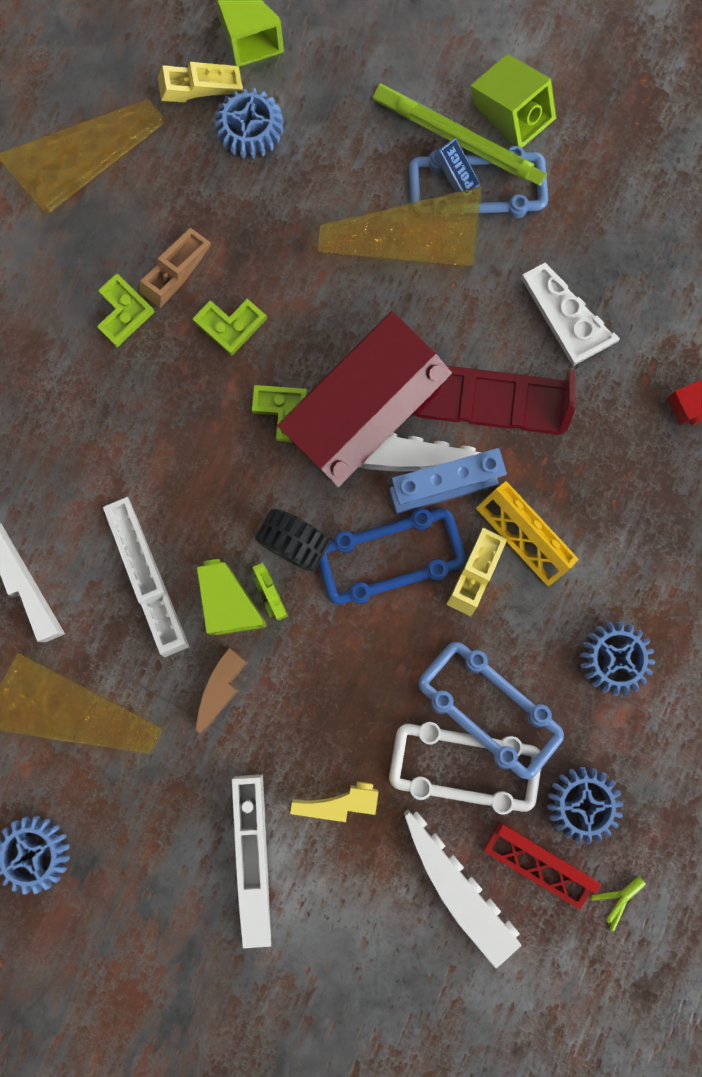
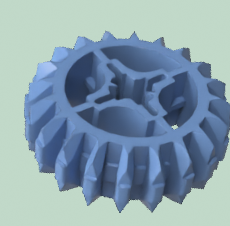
[214,87,284,159]
[580,622,655,696]
[547,767,624,844]
[0,816,70,895]

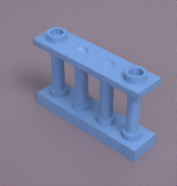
[389,448,507,514]

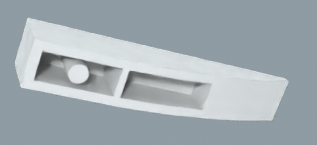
[359,433,482,472]
[232,774,271,948]
[404,809,522,969]

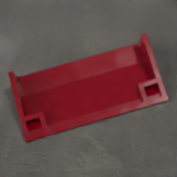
[276,311,452,487]

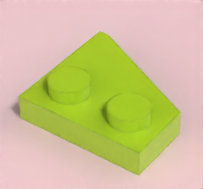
[253,563,288,621]

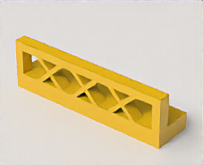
[476,481,579,587]

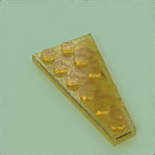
[0,99,165,215]
[318,186,482,267]
[0,653,164,754]

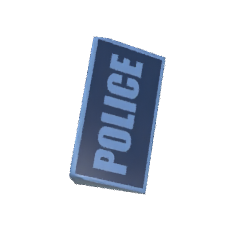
[433,138,480,198]

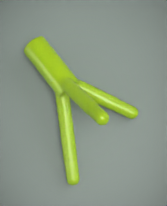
[590,876,646,931]

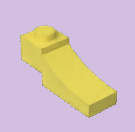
[157,62,243,103]
[446,528,507,617]
[290,782,378,822]

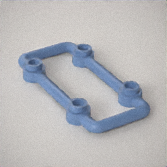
[409,146,548,222]
[418,642,564,779]

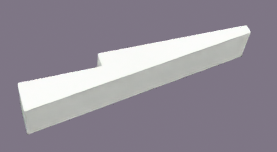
[103,497,190,657]
[0,522,65,642]

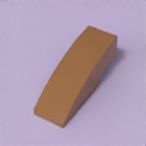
[140,228,211,308]
[196,648,248,734]

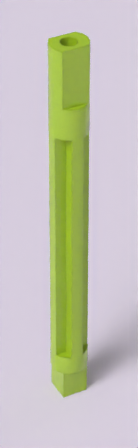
[373,83,547,186]

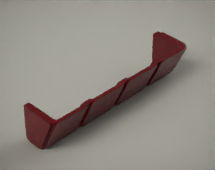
[411,366,576,435]

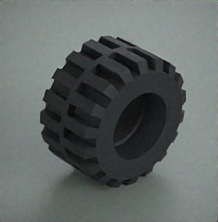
[255,508,330,571]

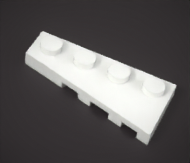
[521,263,620,366]

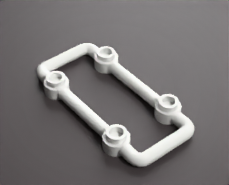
[389,722,541,815]

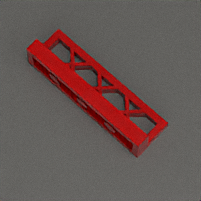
[483,821,601,910]

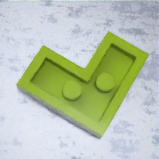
[97,273,155,347]
[193,299,267,356]
[252,385,307,442]

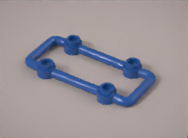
[318,508,466,604]

